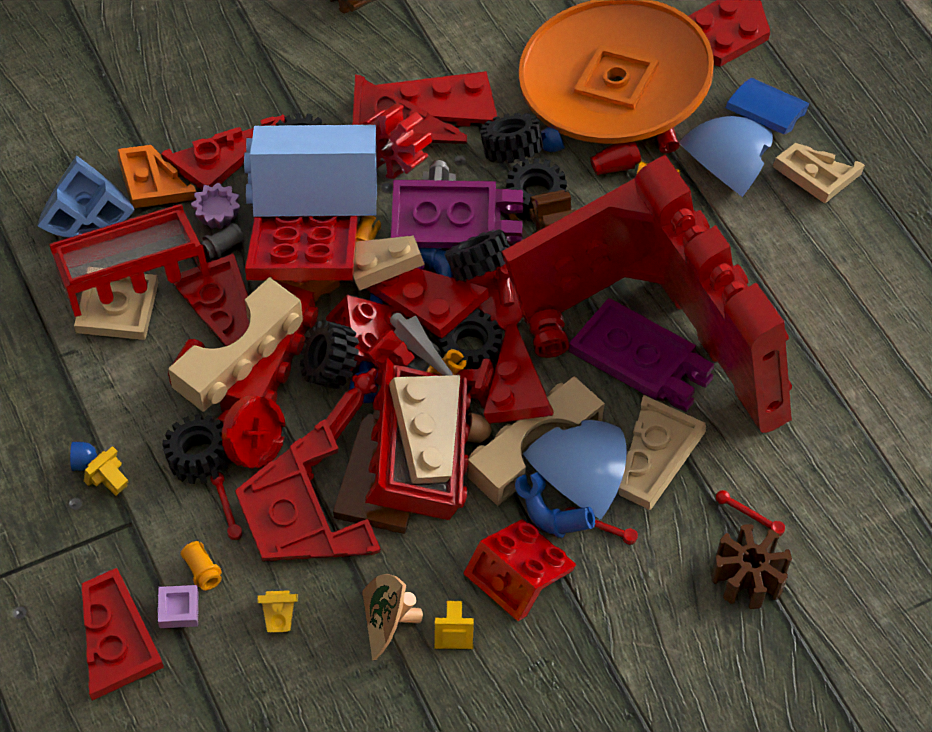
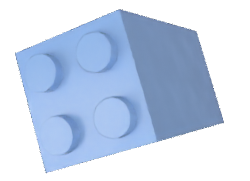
[244,125,377,217]

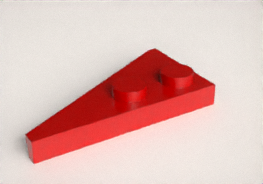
[352,75,467,144]
[161,114,285,191]
[484,323,554,424]

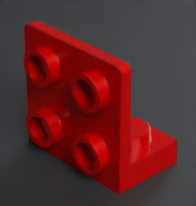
[326,295,412,371]
[463,519,576,621]

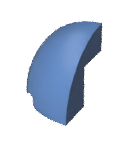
[679,116,773,197]
[38,156,134,238]
[523,420,627,519]

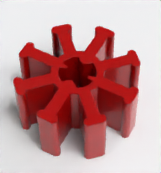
[362,104,432,179]

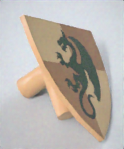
[362,574,423,660]

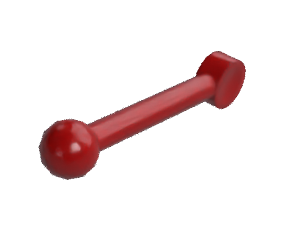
[210,472,242,540]
[716,490,785,537]
[565,507,638,545]

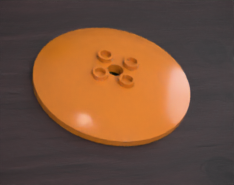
[519,0,714,144]

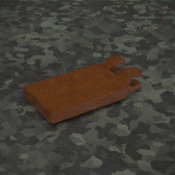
[333,410,419,534]

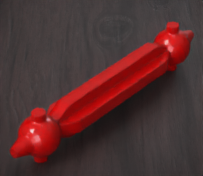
[304,368,378,480]

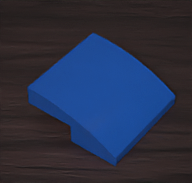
[725,78,810,135]

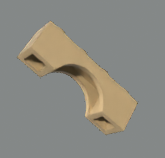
[168,277,303,412]
[468,376,605,506]

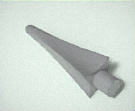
[390,313,453,376]

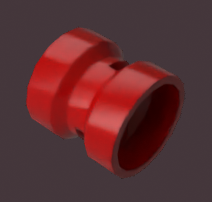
[529,309,569,358]

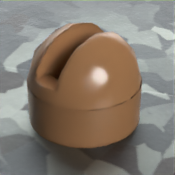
[465,413,492,443]

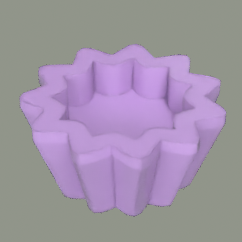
[191,183,240,229]

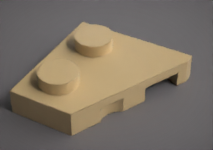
[773,143,865,203]
[353,236,425,291]

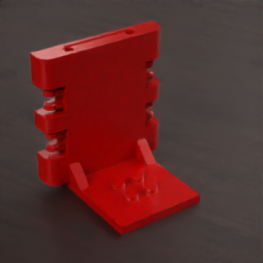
[502,155,792,433]

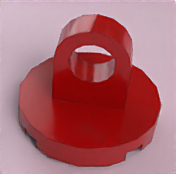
[215,395,285,468]

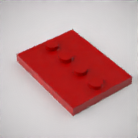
[245,216,359,283]

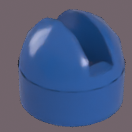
[541,127,565,153]
[70,442,97,471]

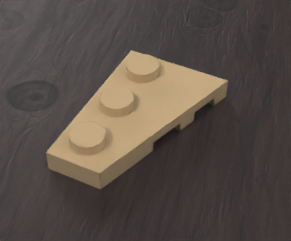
[389,375,460,484]
[618,395,706,510]

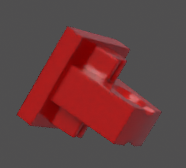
[365,329,415,370]
[456,359,495,408]

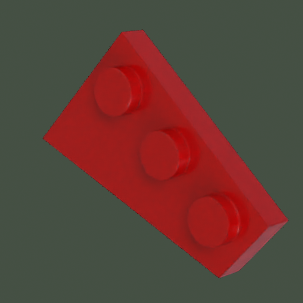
[366,268,489,339]
[81,568,164,701]

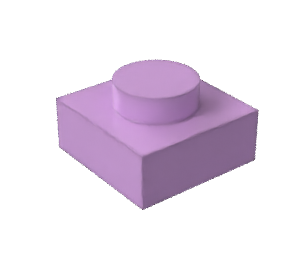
[158,585,199,628]

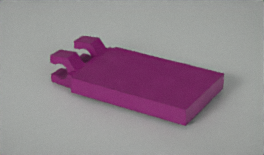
[391,180,523,248]
[569,298,714,412]

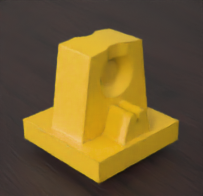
[84,446,128,496]
[258,591,298,632]
[435,601,474,649]

